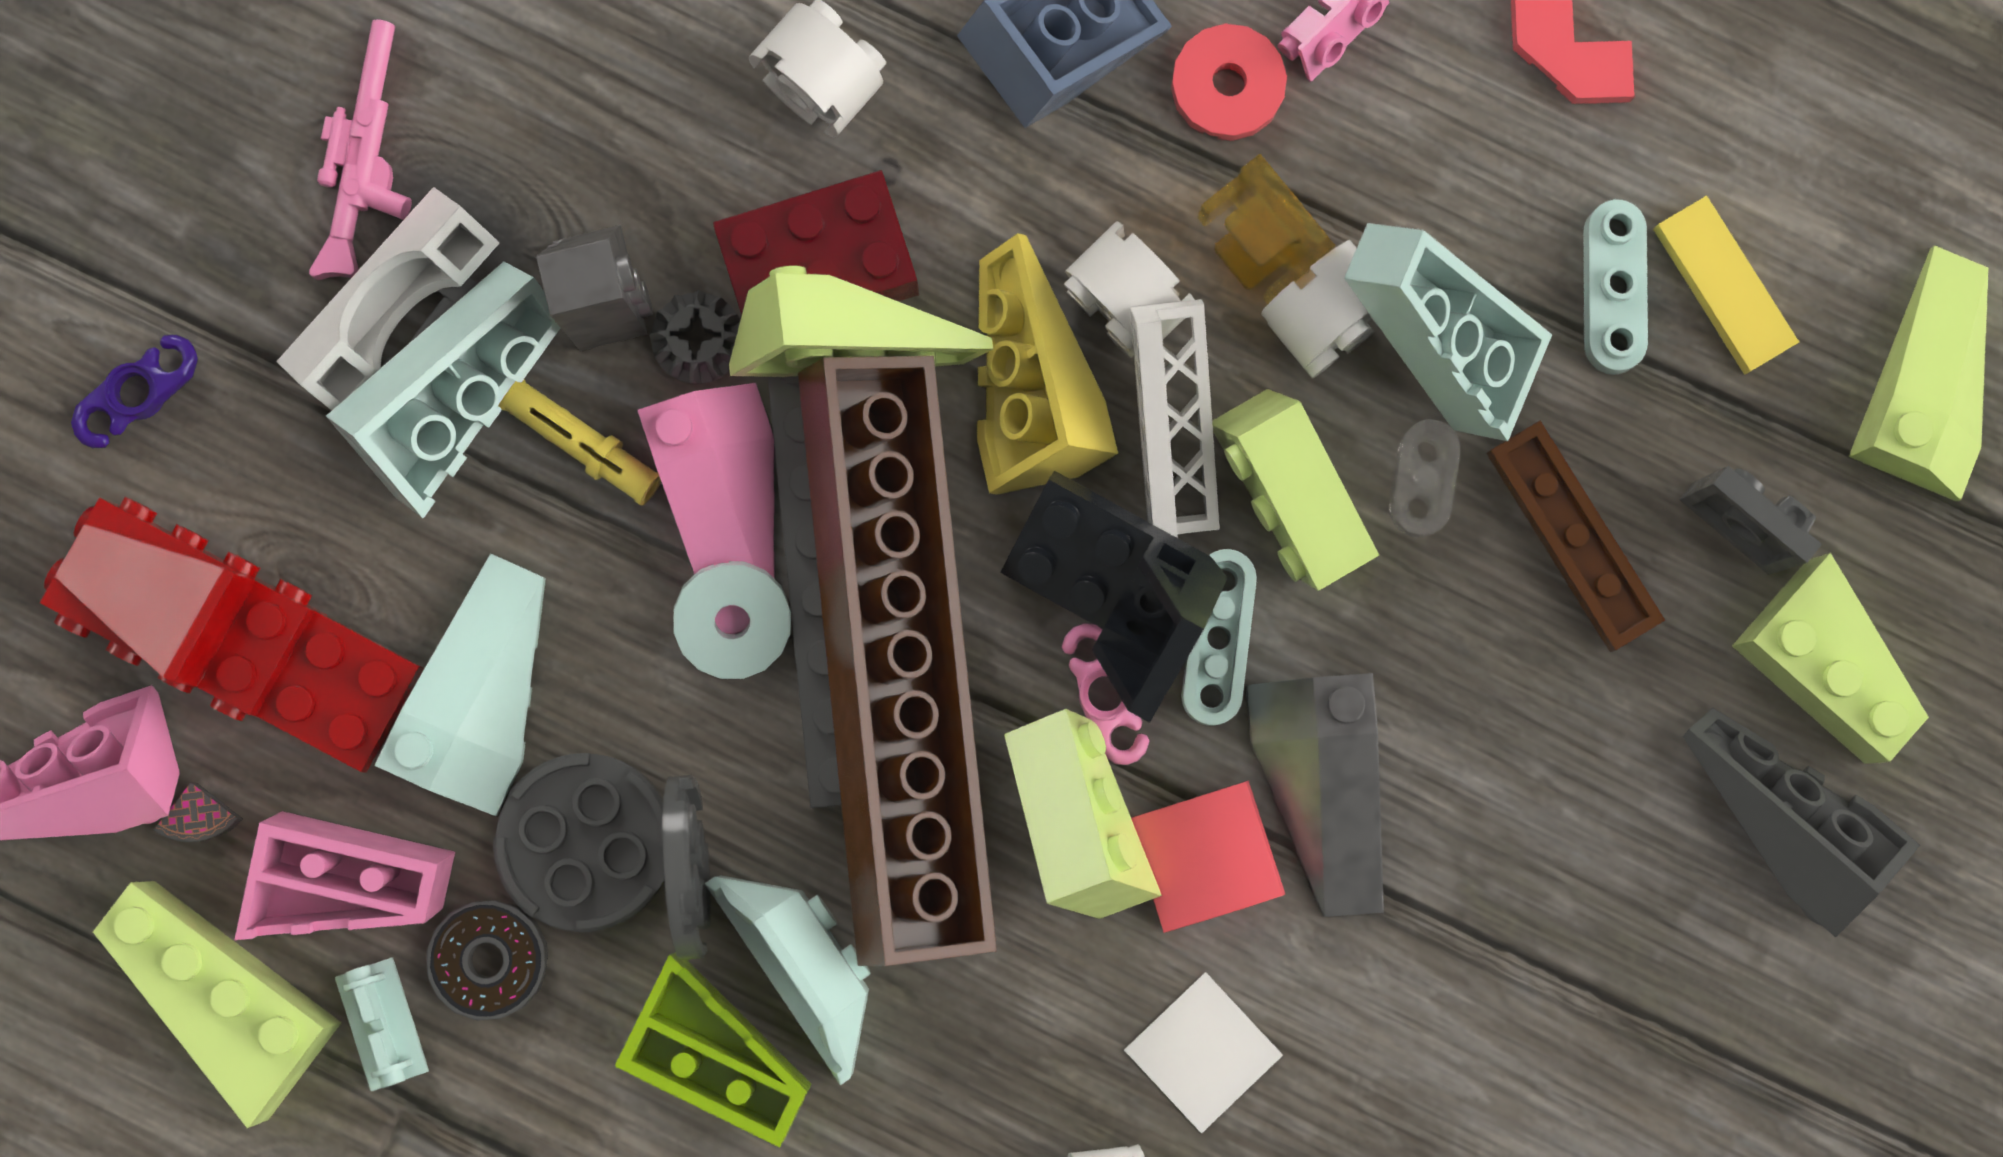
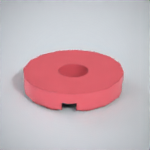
[1171,24,1287,141]

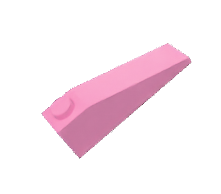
[637,383,775,634]
[0,685,180,840]

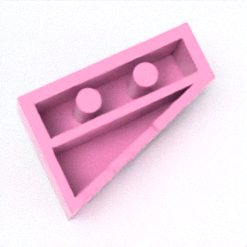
[235,811,455,940]

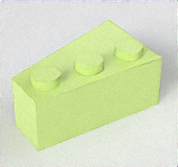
[1212,389,1379,591]
[1004,709,1162,919]

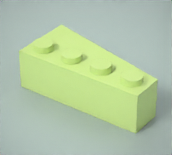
[93,881,342,1129]

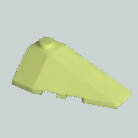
[1849,246,1988,501]

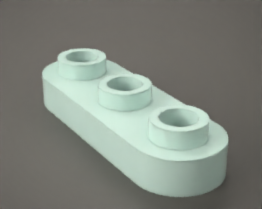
[1583,199,1648,375]
[1181,549,1257,726]

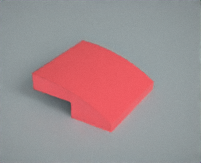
[1131,781,1285,933]

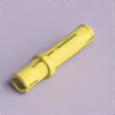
[498,380,661,506]

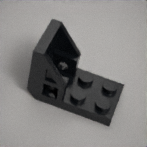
[1000,471,1227,723]

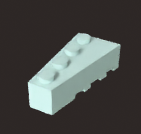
[326,261,560,518]

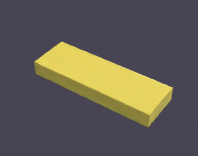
[1653,196,1799,375]

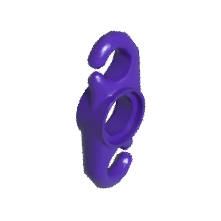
[71,335,198,448]

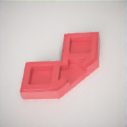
[1511,0,1635,104]

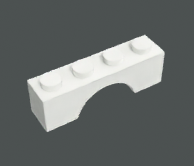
[276,187,499,410]

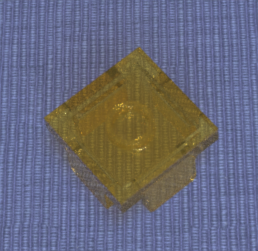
[1197,154,1336,304]

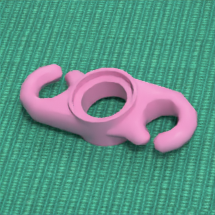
[1062,623,1150,765]

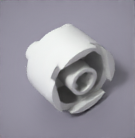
[749,0,886,137]
[1064,221,1195,358]
[1261,240,1378,379]

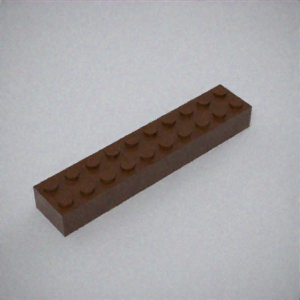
[798,356,997,966]

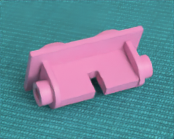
[1277,0,1389,82]

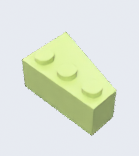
[1732,553,1929,764]

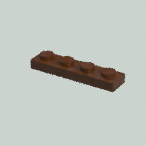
[1486,420,1666,652]

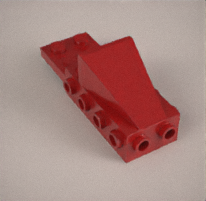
[39,496,424,773]

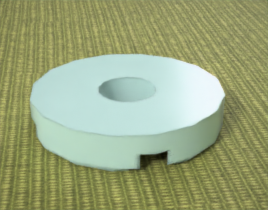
[674,561,791,679]

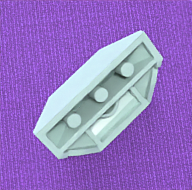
[705,875,871,1085]

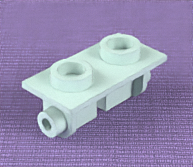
[335,957,429,1091]

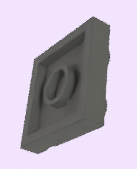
[1679,466,1822,575]

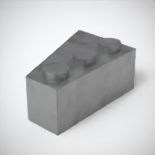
[536,225,653,351]

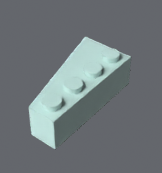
[1344,223,1552,441]

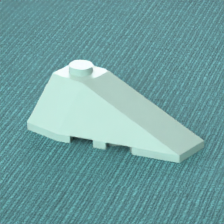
[374,554,546,816]

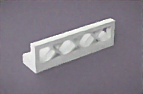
[1130,299,1220,538]

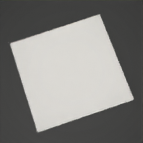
[1124,972,1283,1134]

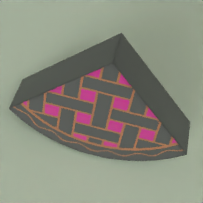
[154,783,243,842]

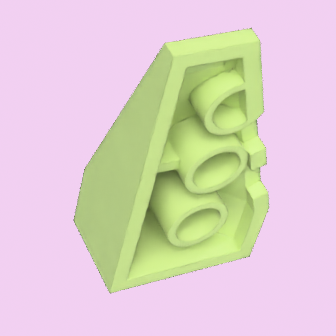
[729,266,993,377]

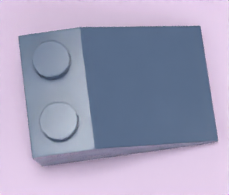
[957,0,1172,128]

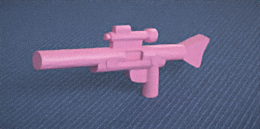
[309,20,412,280]

